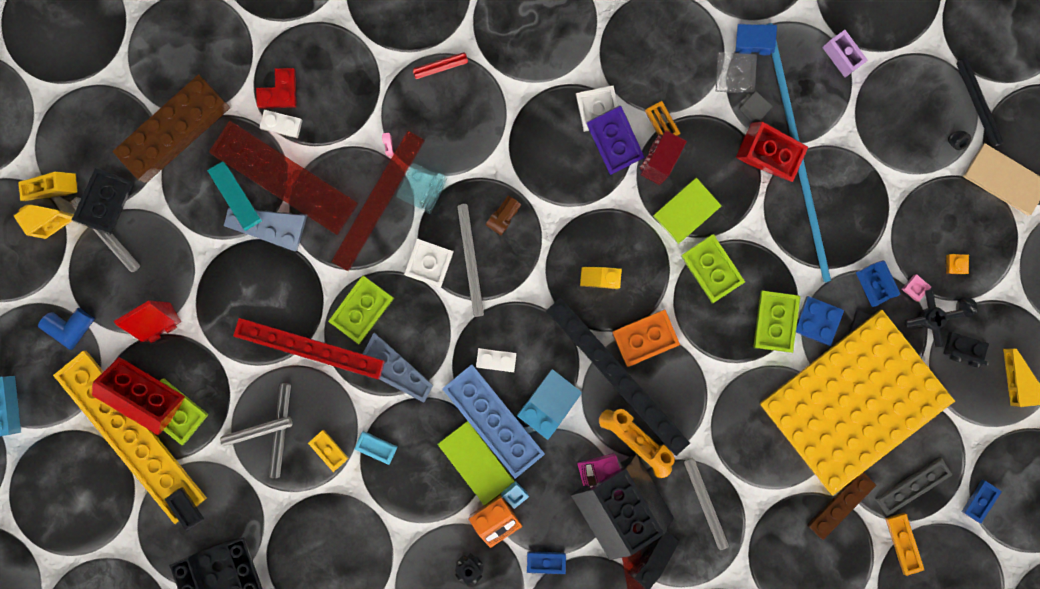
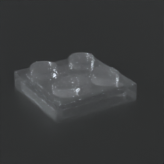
[715,52,757,94]

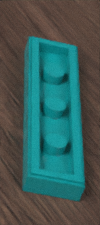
[207,161,262,231]

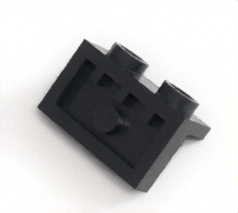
[943,332,989,368]

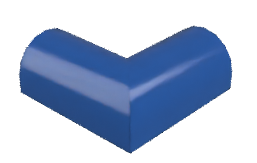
[38,308,95,350]

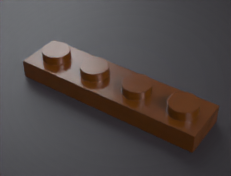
[807,472,877,540]

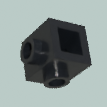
[455,553,483,586]

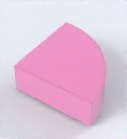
[382,133,394,156]

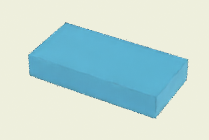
[354,431,398,465]

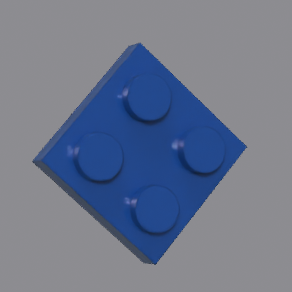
[796,296,844,346]

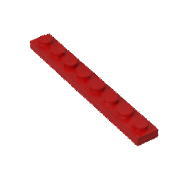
[233,318,385,379]

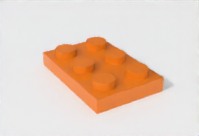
[612,310,680,367]

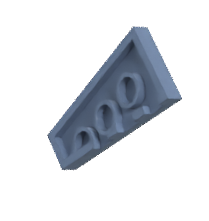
[224,208,307,251]
[363,333,433,403]

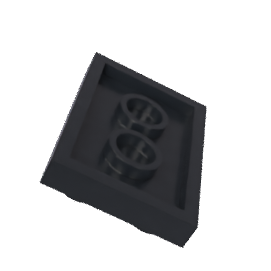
[71,168,134,235]

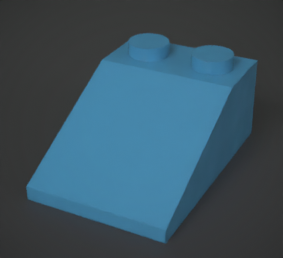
[517,369,582,440]

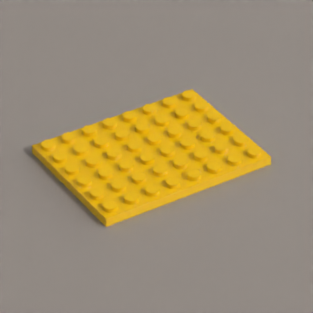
[759,310,955,496]

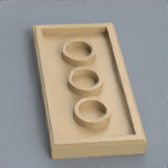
[963,143,1040,216]

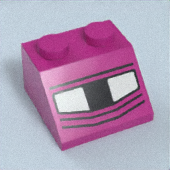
[577,453,623,497]

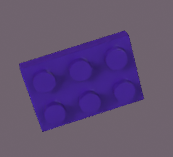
[585,105,645,175]

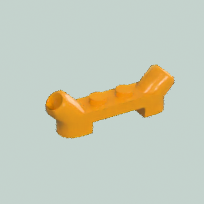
[599,409,675,478]

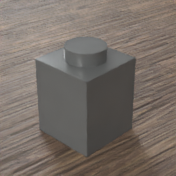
[739,91,773,123]

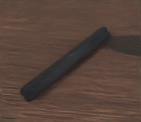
[956,58,1003,147]

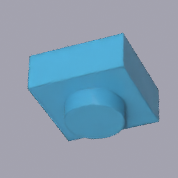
[501,481,529,509]

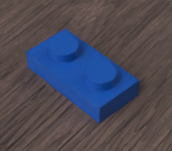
[961,480,1002,524]
[527,552,566,574]

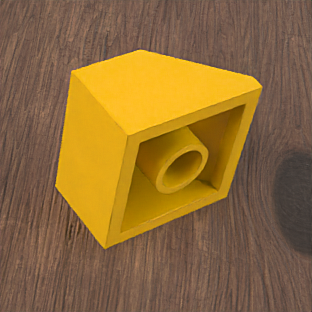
[14,205,74,239]

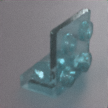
[397,163,447,214]

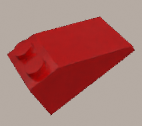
[736,122,808,182]
[114,300,182,343]

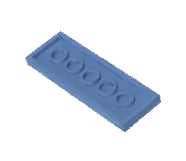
[442,364,545,479]

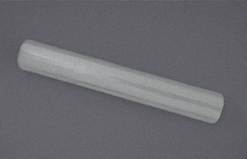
[220,416,293,446]

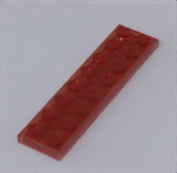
[209,121,358,235]

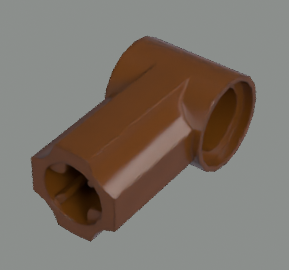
[486,196,521,236]

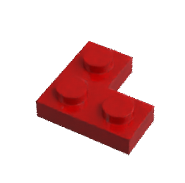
[256,68,296,108]

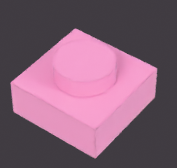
[902,274,931,302]

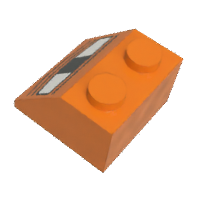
[468,494,523,548]

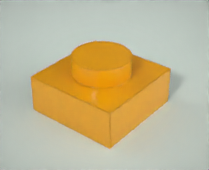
[946,254,969,274]

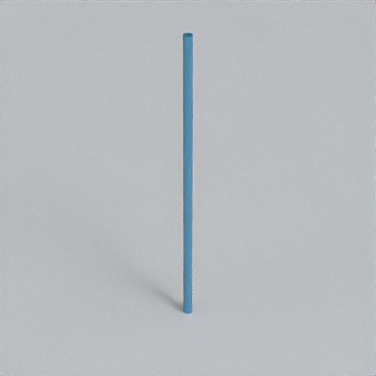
[766,23,831,282]

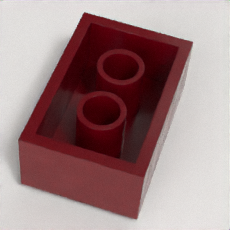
[640,130,687,185]

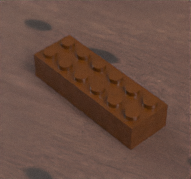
[112,74,231,183]

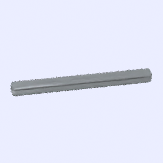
[458,204,484,317]

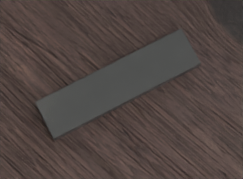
[875,458,952,516]

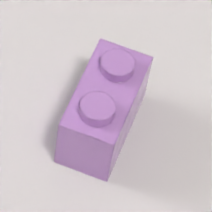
[822,30,868,77]

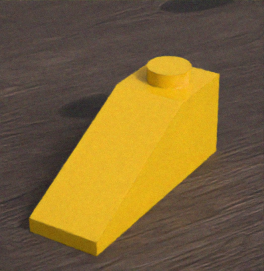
[18,172,77,201]
[1003,348,1040,407]

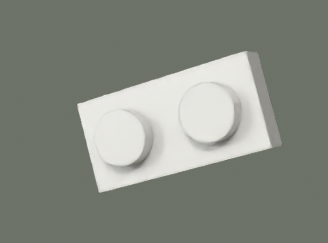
[260,110,303,138]
[476,348,516,372]

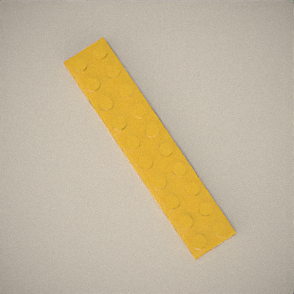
[53,350,207,524]

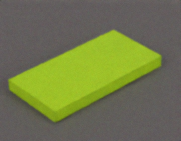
[438,421,515,506]

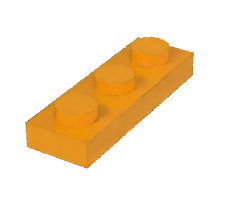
[885,513,924,576]

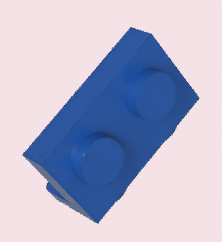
[856,260,900,307]

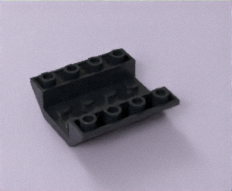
[571,453,674,560]
[169,537,263,589]

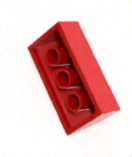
[92,357,185,435]

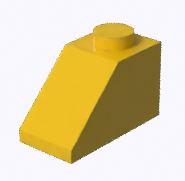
[580,267,622,289]

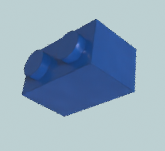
[736,24,777,55]

